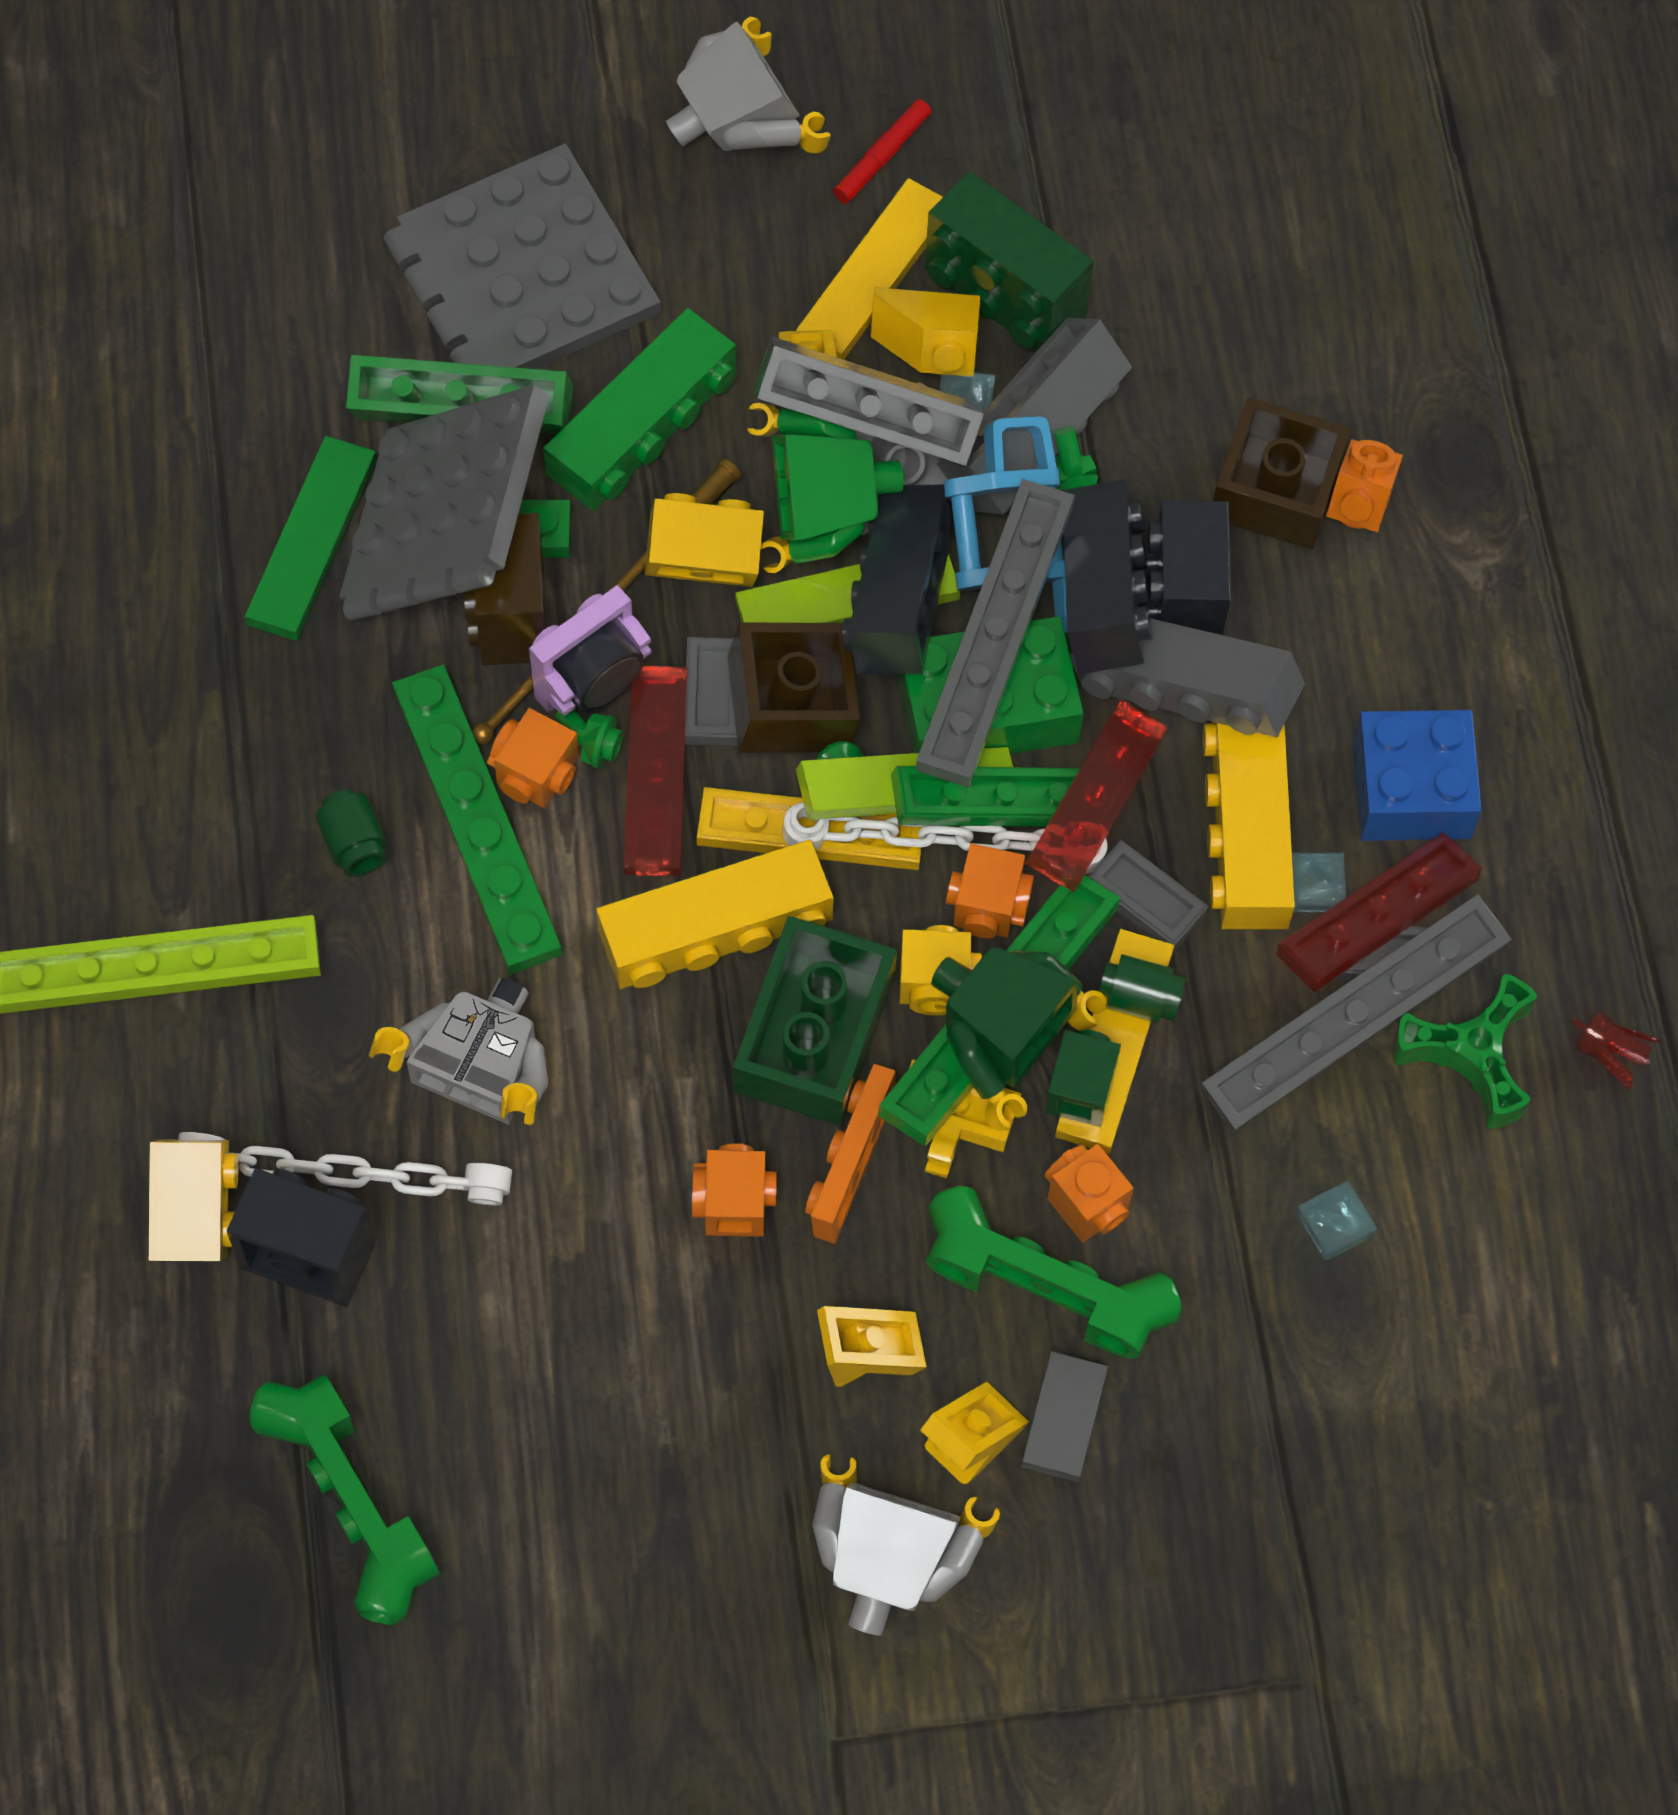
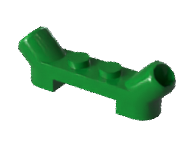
[925,1185,1182,1359]
[249,1374,440,1626]

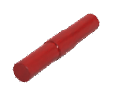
[833,99,932,204]

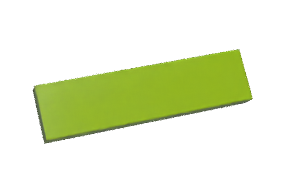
[735,553,960,623]
[796,747,1013,820]

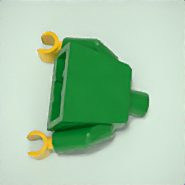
[747,403,904,573]

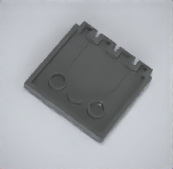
[383,143,661,369]
[339,385,549,621]

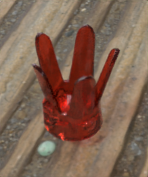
[1573,1011,1662,1089]

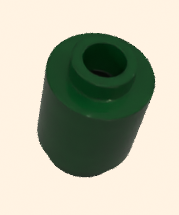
[315,790,387,877]
[1099,954,1186,1023]

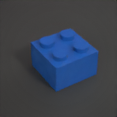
[1352,710,1482,841]

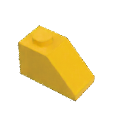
[871,287,980,377]

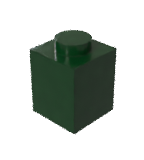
[1045,1030,1121,1127]

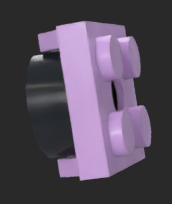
[529,585,651,716]

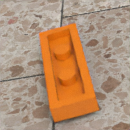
[805,1064,897,1244]

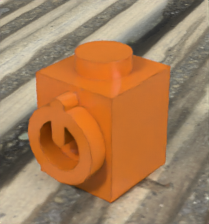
[1326,439,1403,532]
[487,708,579,809]
[946,843,1034,938]
[692,1144,777,1237]
[1044,1144,1134,1243]

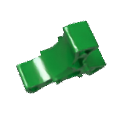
[1393,974,1537,1129]

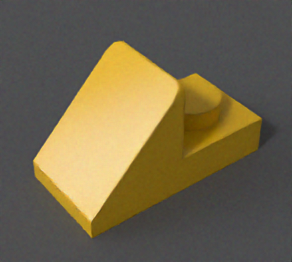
[817,1306,926,1387]
[920,1382,1029,1484]

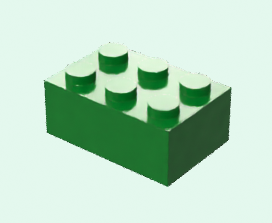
[896,616,1084,754]

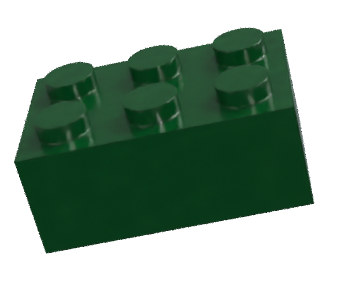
[925,171,1094,351]
[733,915,897,1127]

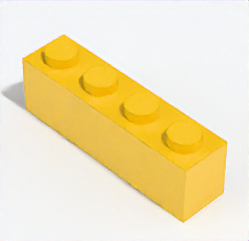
[1202,722,1295,929]
[596,839,834,989]

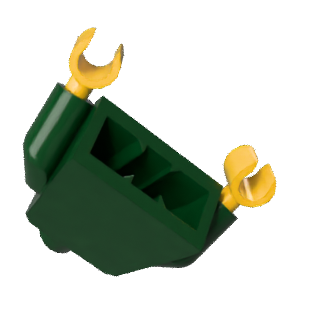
[931,947,1107,1131]

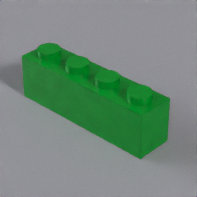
[543,308,737,512]
[346,355,573,436]

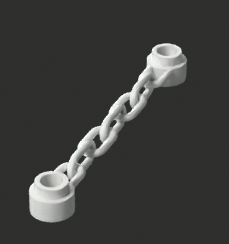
[782,802,1107,874]
[178,1132,512,1206]

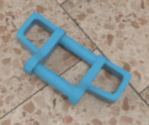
[943,416,1068,633]

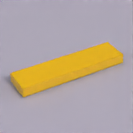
[796,178,943,360]
[697,787,922,870]
[1055,929,1174,1154]

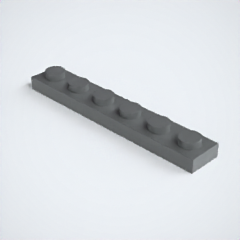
[916,479,1075,787]
[1200,894,1512,1133]

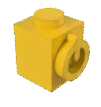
[899,925,982,1016]

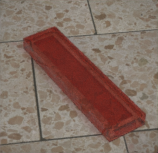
[624,666,687,876]
[1025,699,1168,892]
[1276,832,1482,992]

